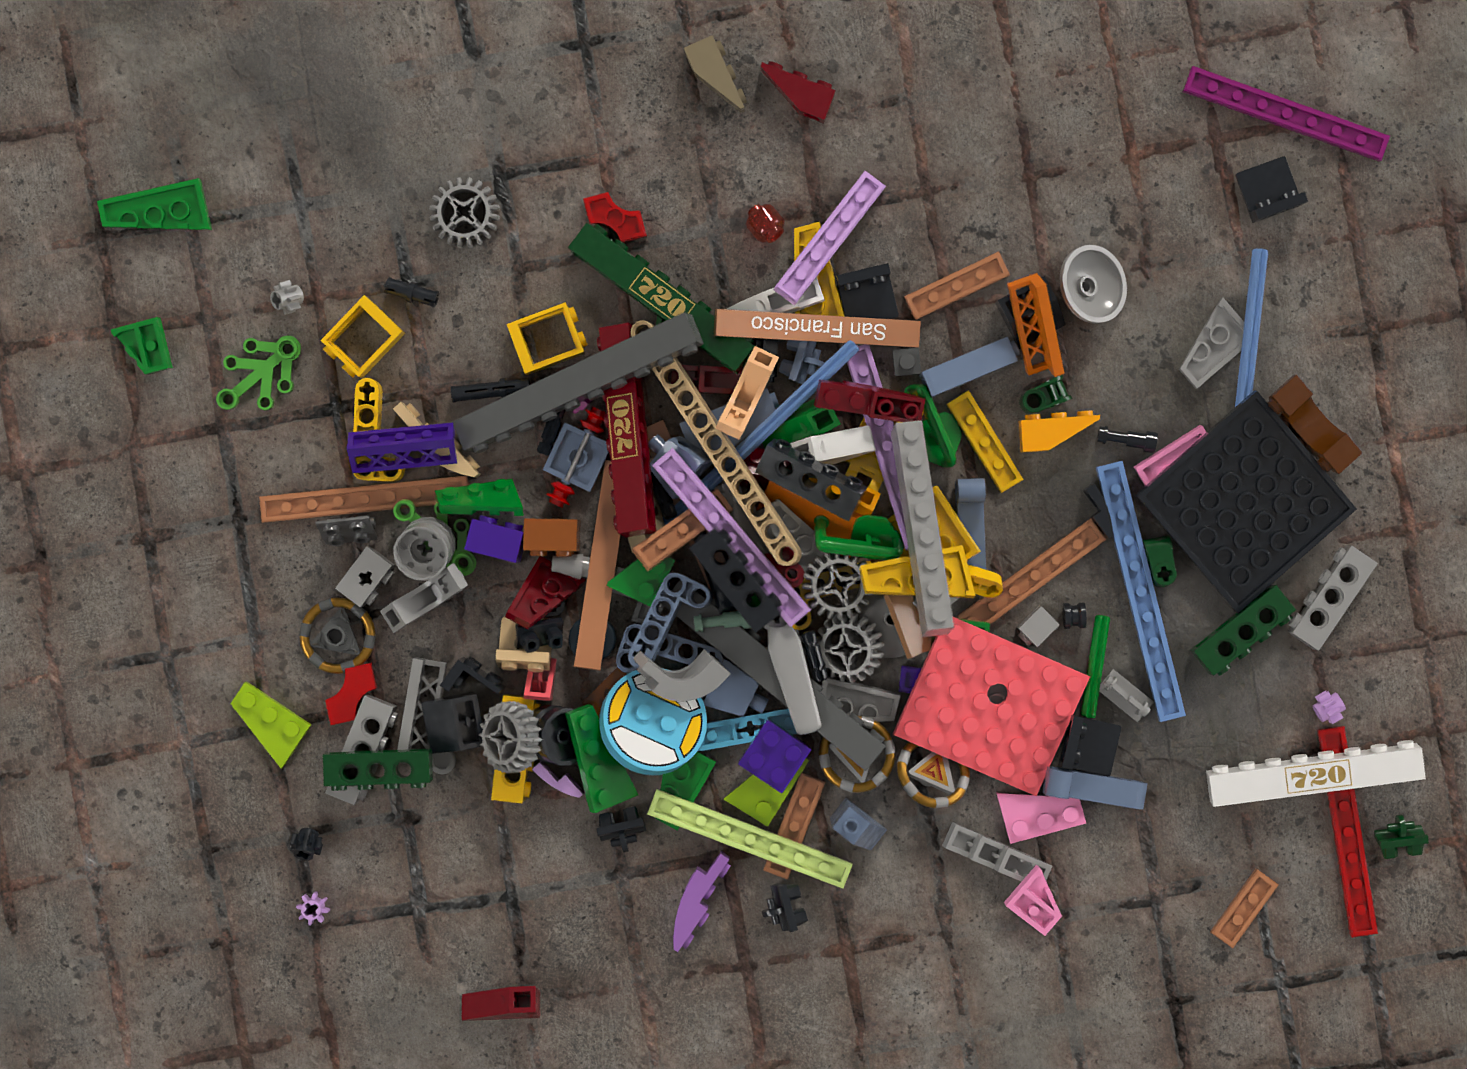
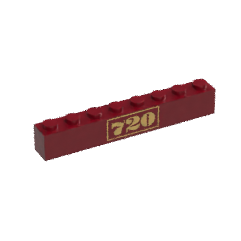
[597,323,657,537]

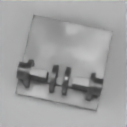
[315,515,378,546]

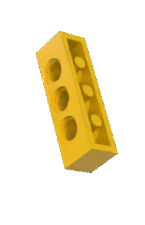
[491,694,540,803]

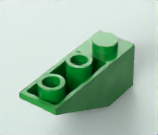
[762,399,841,449]

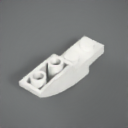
[726,277,825,313]

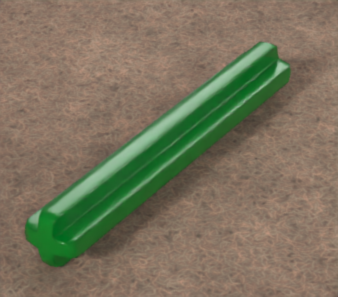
[1081,615,1110,718]

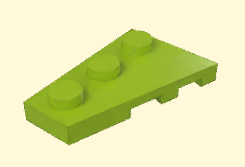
[231,682,312,769]
[723,758,809,827]

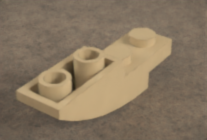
[393,402,481,478]

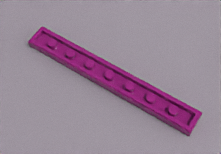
[1182,66,1390,162]

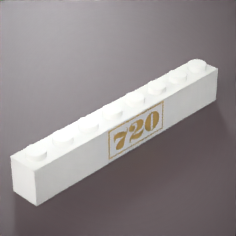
[1206,740,1426,807]

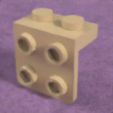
[495,616,552,672]

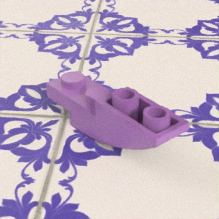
[673,851,731,952]

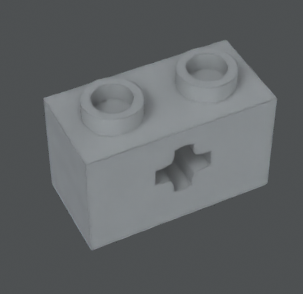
[335,546,395,607]

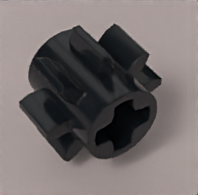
[290,828,323,861]

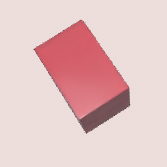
[524,658,557,701]

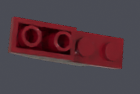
[814,379,926,422]

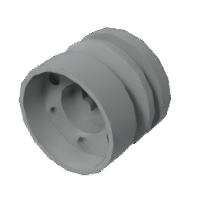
[393,517,456,580]

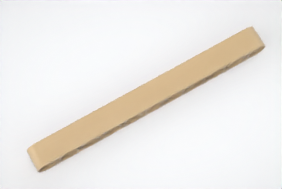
[631,320,802,566]

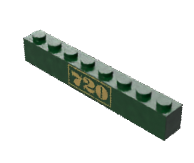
[568,223,755,375]

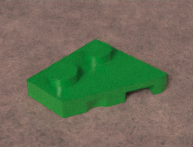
[111,317,173,375]
[606,557,675,607]

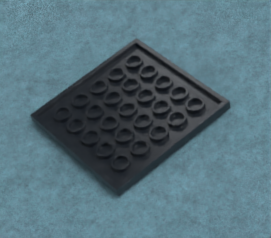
[1136,390,1357,613]

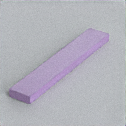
[773,171,886,305]

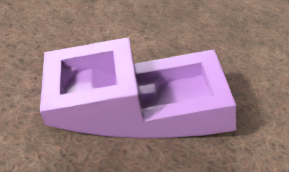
[532,761,584,798]

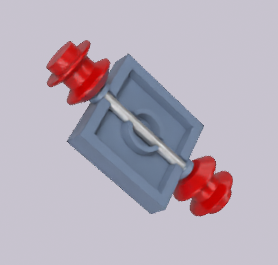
[543,406,609,508]

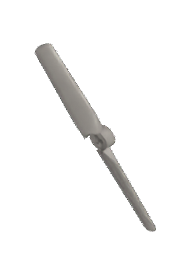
[732,501,822,734]

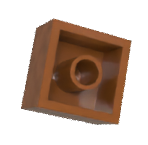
[523,518,581,557]

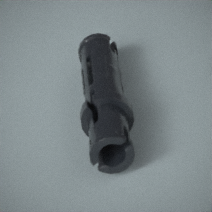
[451,377,531,403]

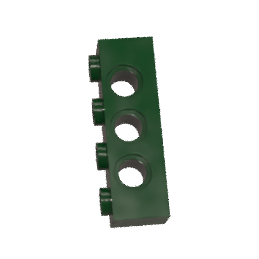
[1190,585,1296,676]
[323,749,433,791]

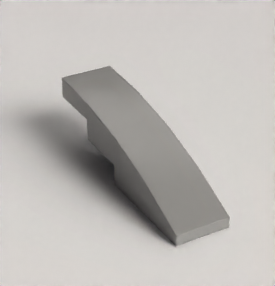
[942,822,1052,882]

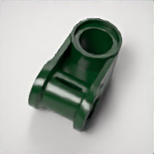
[1019,375,1073,414]
[1142,535,1177,587]

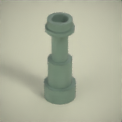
[694,611,751,632]

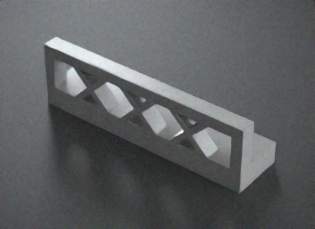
[397,657,447,764]

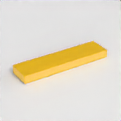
[946,391,1024,493]

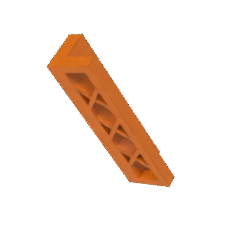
[1007,273,1065,377]

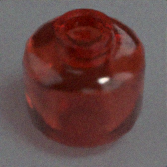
[746,204,785,243]

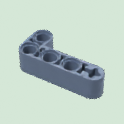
[955,478,986,570]
[628,573,713,668]
[616,623,723,673]
[1042,766,1148,809]

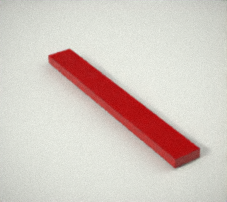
[1317,726,1378,938]

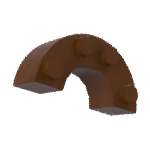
[1267,374,1362,474]

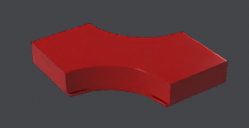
[583,192,647,243]
[325,663,377,725]

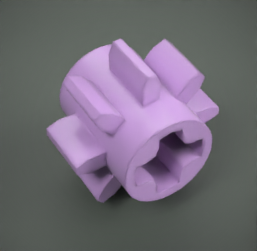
[1312,691,1346,724]
[296,891,330,926]

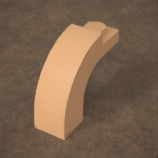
[715,346,779,440]

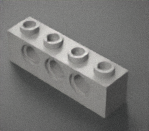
[1288,545,1378,651]
[325,694,398,805]

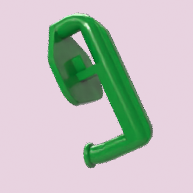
[904,384,962,468]
[814,515,904,560]

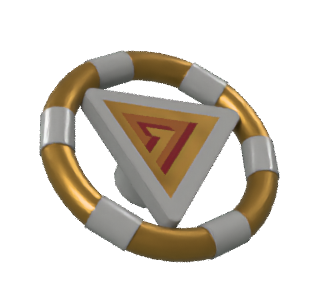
[819,716,896,793]
[897,742,970,808]

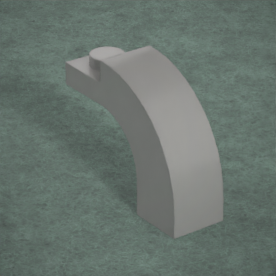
[380,563,468,633]
[633,649,731,701]

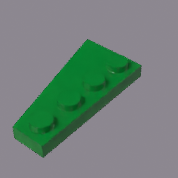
[97,178,212,230]
[565,704,639,813]

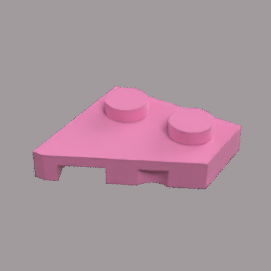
[1004,864,1062,936]

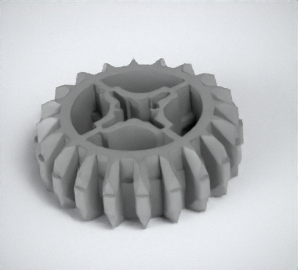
[429,177,500,248]
[802,552,873,620]
[816,612,885,683]
[479,701,543,773]

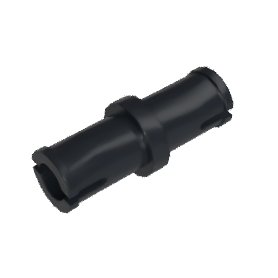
[384,277,439,308]

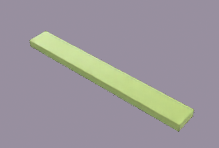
[647,789,853,889]

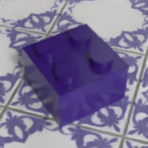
[464,515,524,563]
[738,718,812,793]

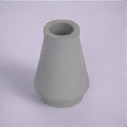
[551,554,590,580]

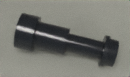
[1097,426,1158,453]

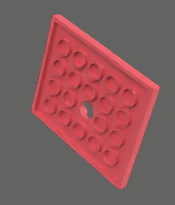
[893,617,1090,796]

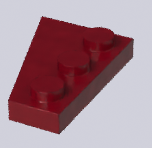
[505,556,586,629]

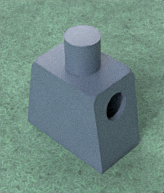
[648,435,712,499]
[703,658,769,716]

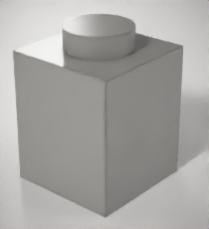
[1016,606,1059,647]

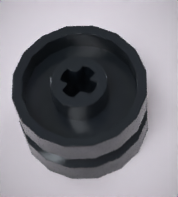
[533,705,577,766]

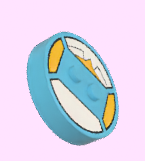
[599,668,707,775]

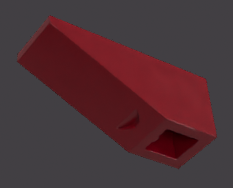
[760,61,836,124]
[462,986,540,1021]

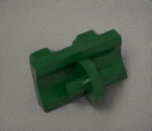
[1374,815,1429,859]

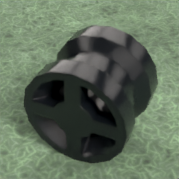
[1062,602,1087,629]

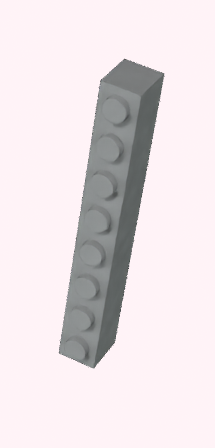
[891,420,954,637]

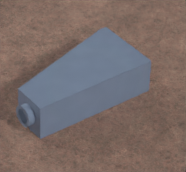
[919,337,1020,398]
[679,389,780,469]
[830,797,887,850]

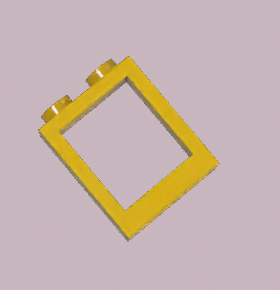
[321,295,406,378]
[507,302,588,375]

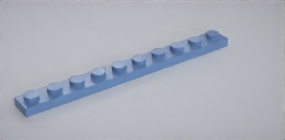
[1096,461,1186,722]

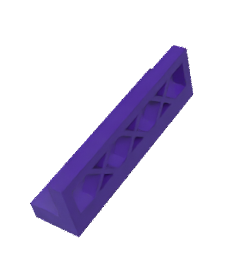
[347,423,458,474]

